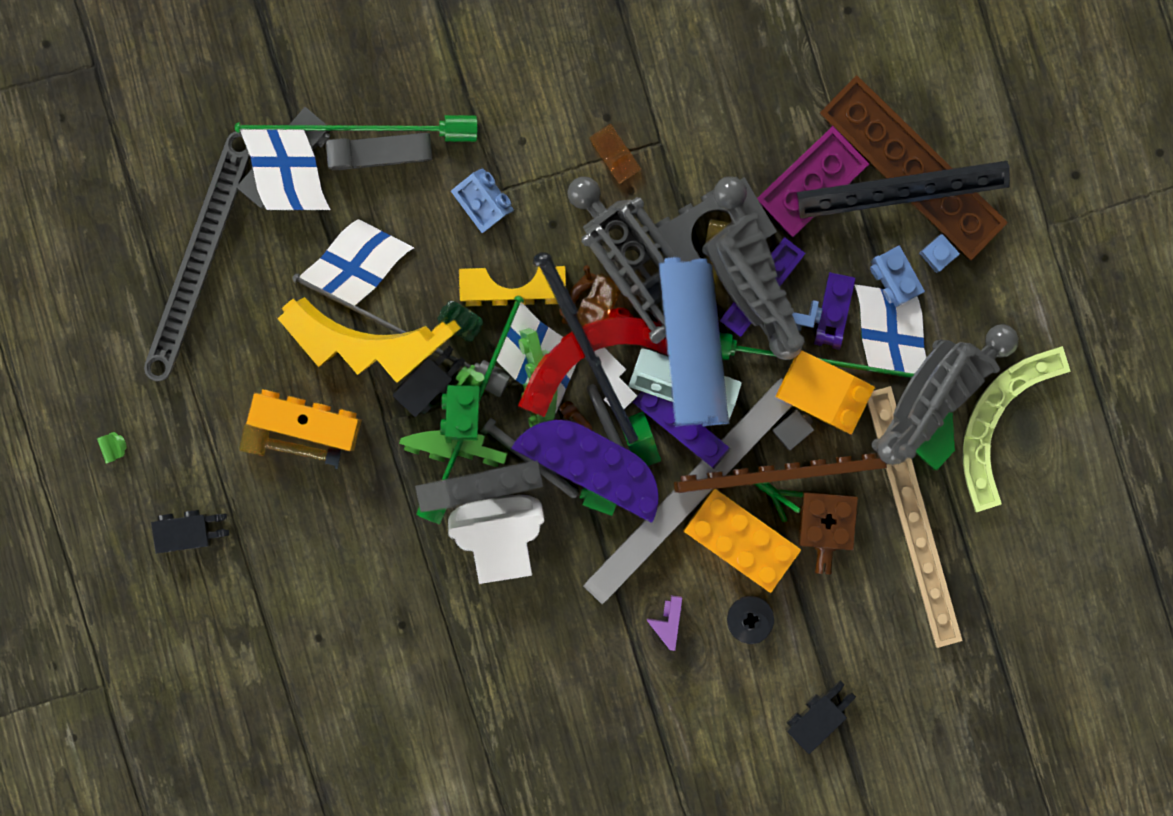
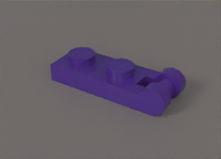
[814,272,855,350]

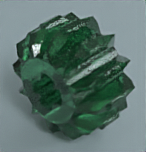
[437,301,483,342]

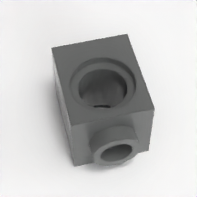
[771,410,814,451]

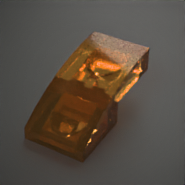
[589,124,641,184]
[578,273,621,326]

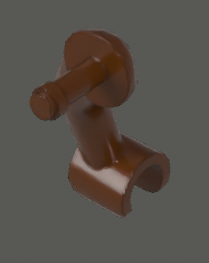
[560,265,597,325]
[559,401,593,431]

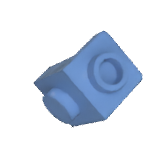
[792,300,822,331]

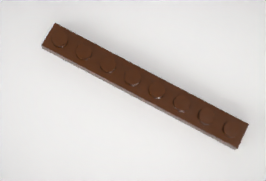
[674,453,887,493]

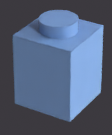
[919,234,959,273]

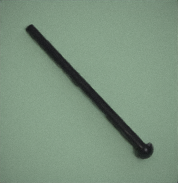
[533,252,639,443]

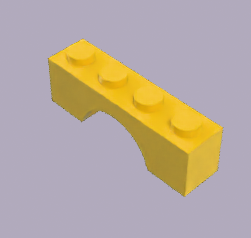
[459,266,566,307]

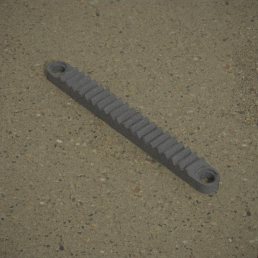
[144,132,250,381]

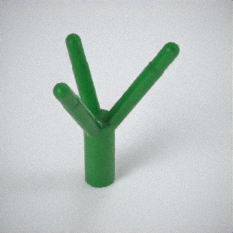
[754,482,803,523]

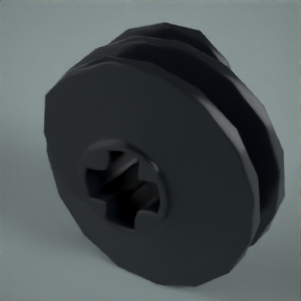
[727,596,774,644]

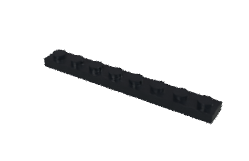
[797,161,1010,219]

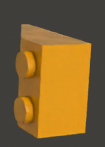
[775,350,875,435]

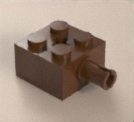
[798,491,858,574]

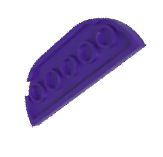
[511,420,658,523]

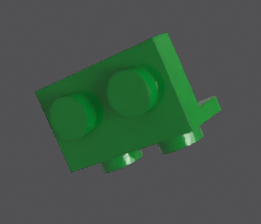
[440,385,480,443]

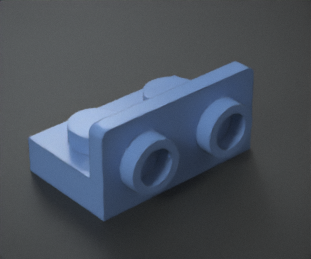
[451,168,514,233]
[870,245,925,307]

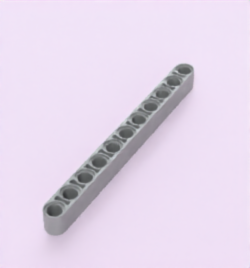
[583,378,792,604]

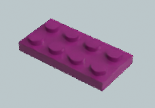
[757,126,869,237]

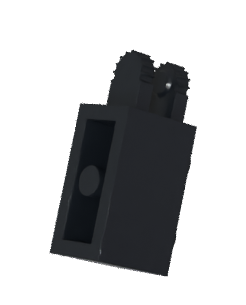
[392,346,465,417]
[151,510,229,554]
[785,681,856,754]

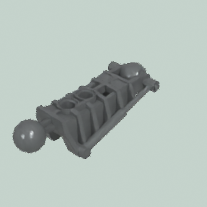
[703,176,804,360]
[567,177,677,344]
[872,324,1019,465]

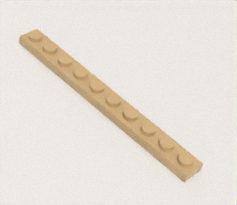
[867,386,962,648]

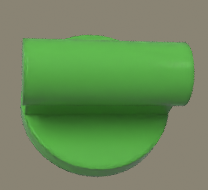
[456,365,484,386]
[97,432,127,463]

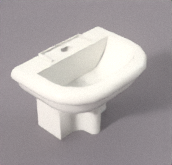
[448,495,544,584]

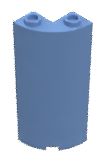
[659,257,729,426]

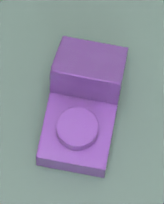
[647,595,682,651]

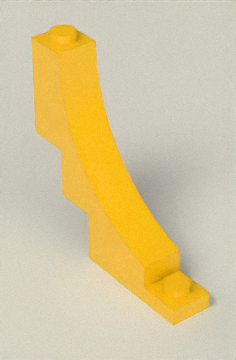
[277,297,461,383]

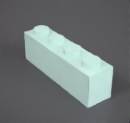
[628,348,742,418]

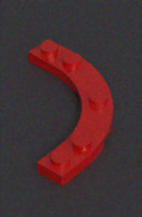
[518,317,669,417]

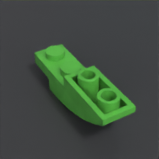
[518,328,558,428]
[399,430,507,467]

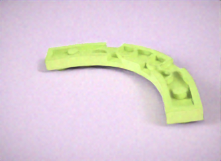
[963,346,1071,512]

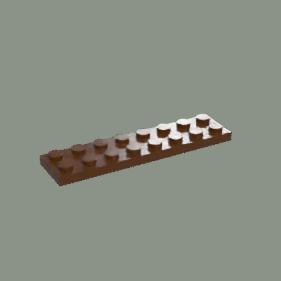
[819,75,1008,261]

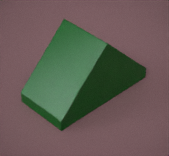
[622,411,661,466]

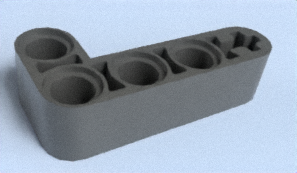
[326,133,433,170]

